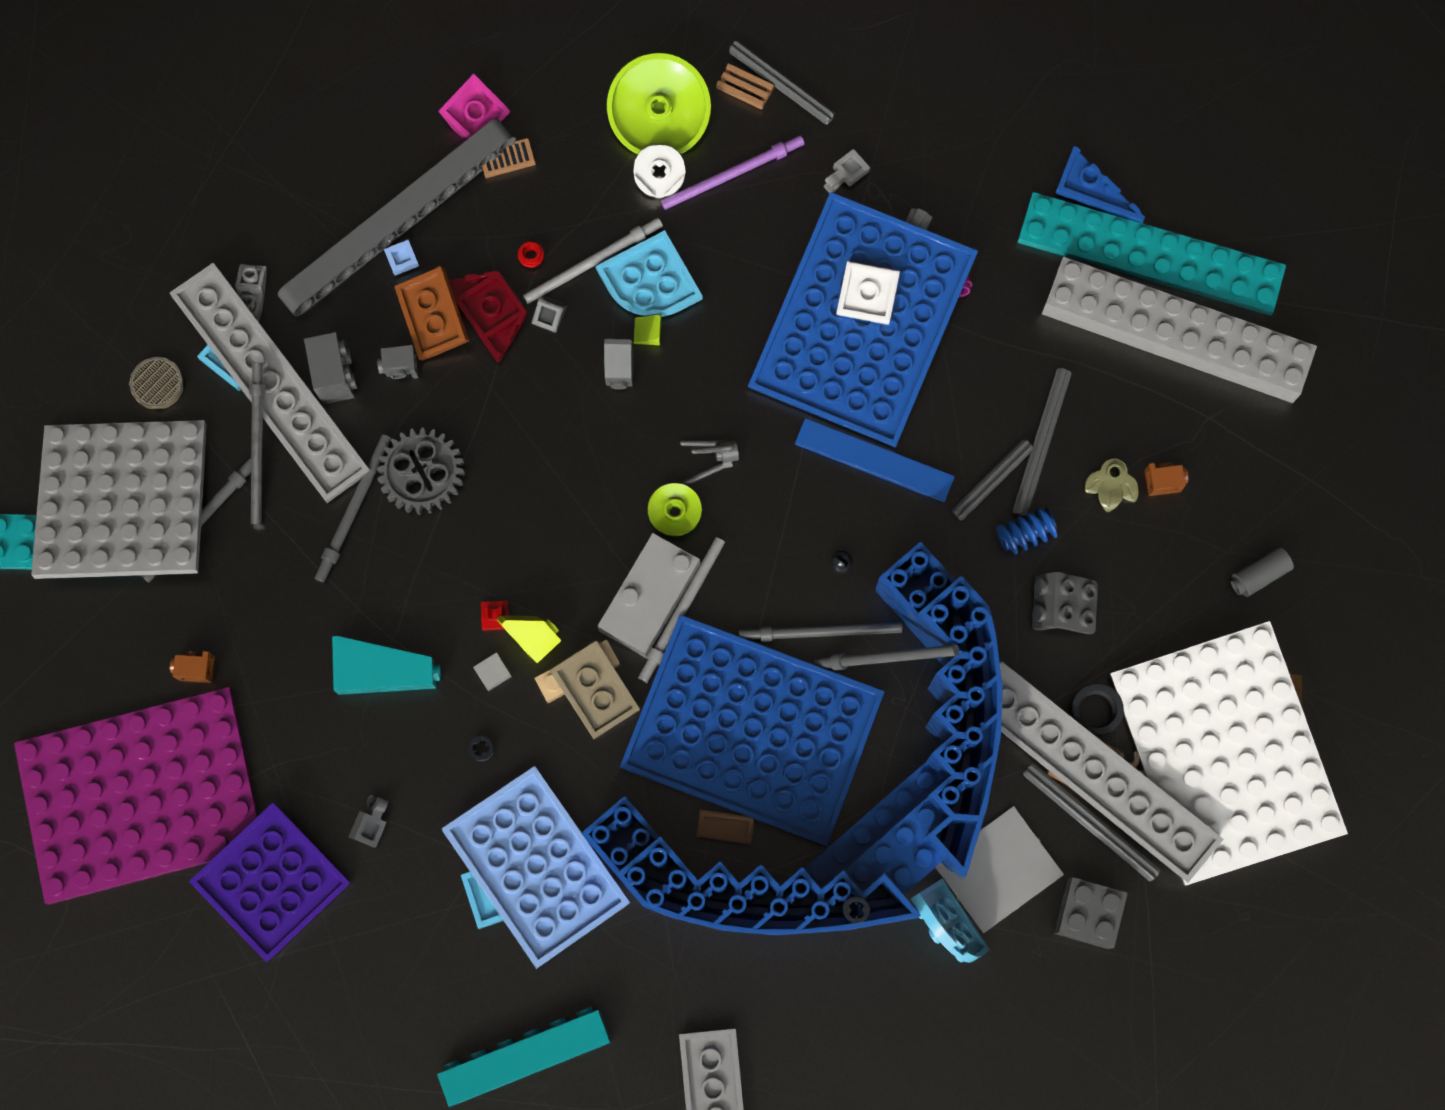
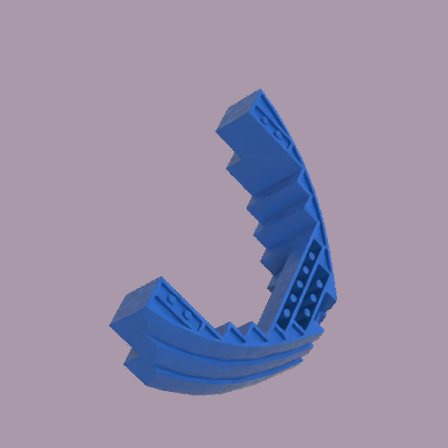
[581,542,1003,935]

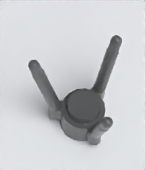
[680,439,739,485]

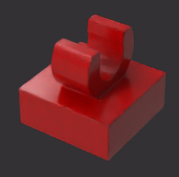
[481,601,510,631]

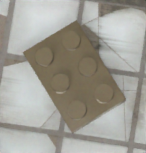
[549,639,640,739]

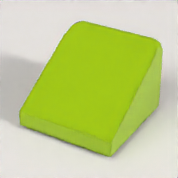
[634,315,662,345]

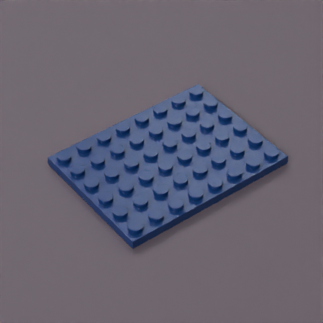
[748,192,978,448]
[620,615,884,847]

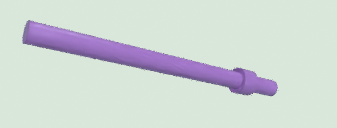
[660,135,804,210]

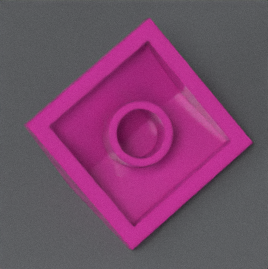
[438,74,510,140]

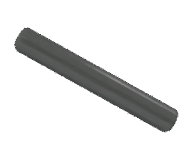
[952,439,1034,521]

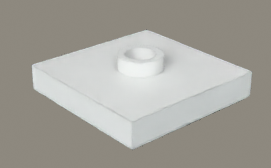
[837,261,900,325]

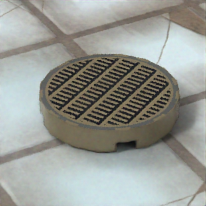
[129,357,184,410]

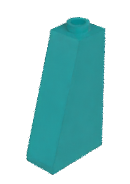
[332,636,441,695]

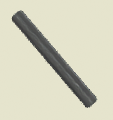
[729,40,835,125]

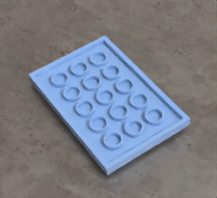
[442,766,630,969]

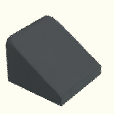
[532,296,567,332]

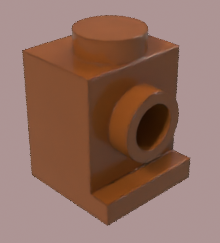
[1144,462,1188,496]
[170,651,215,683]

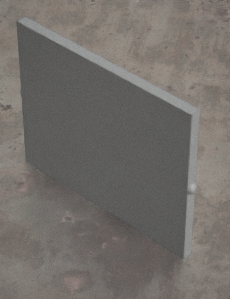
[935,806,1064,933]

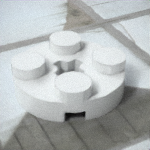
[634,145,686,199]

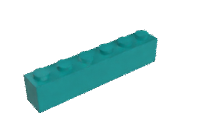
[437,1007,612,1107]

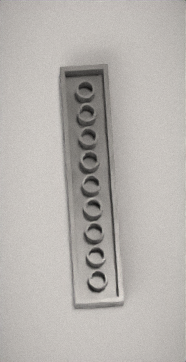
[1042,257,1317,403]

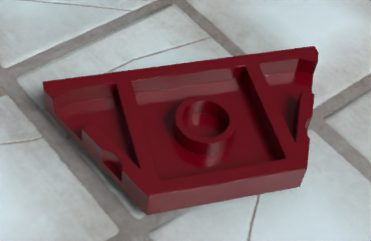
[448,271,528,363]

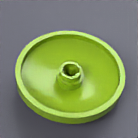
[607,53,711,155]

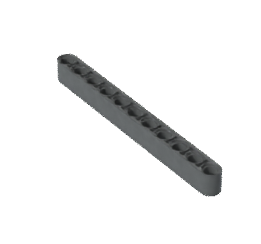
[278,119,516,316]

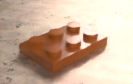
[394,266,469,361]

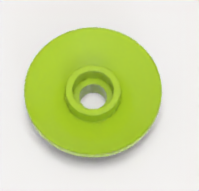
[648,483,702,536]

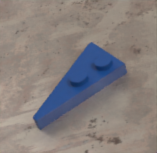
[1055,146,1145,223]

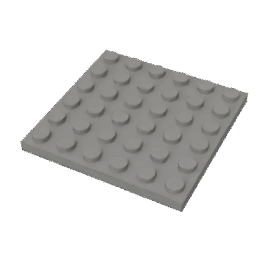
[31,420,207,579]

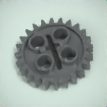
[377,428,465,515]

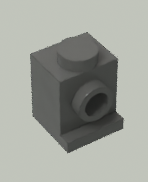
[377,345,419,379]

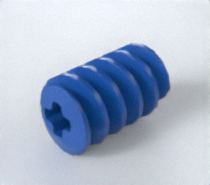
[996,507,1058,555]

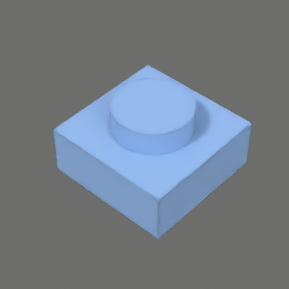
[384,240,419,276]

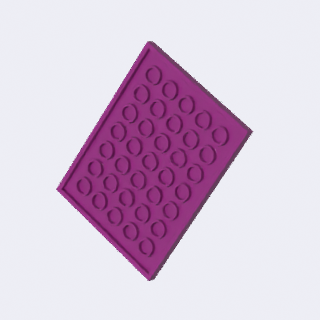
[14,687,259,905]

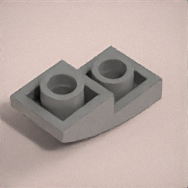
[235,264,267,322]

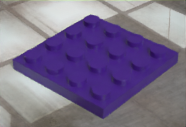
[189,802,351,962]

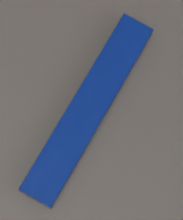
[795,418,955,502]

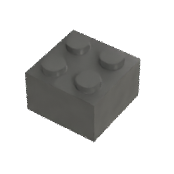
[304,332,357,405]
[1054,877,1128,949]

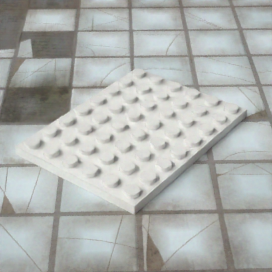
[1110,621,1348,886]

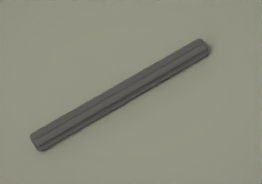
[1012,368,1072,517]
[1023,764,1160,881]

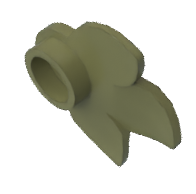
[1085,458,1139,512]

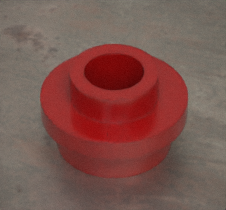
[518,242,544,268]

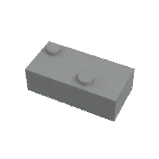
[598,533,700,658]

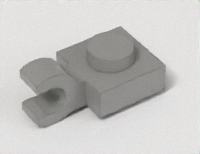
[824,149,870,193]

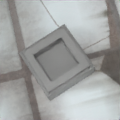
[473,653,512,691]

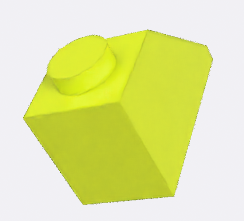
[496,615,561,663]

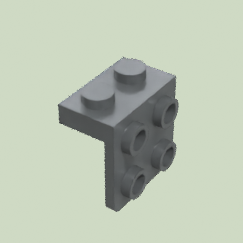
[1032,572,1098,634]

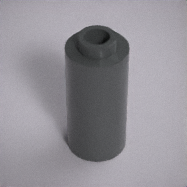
[1231,546,1294,597]

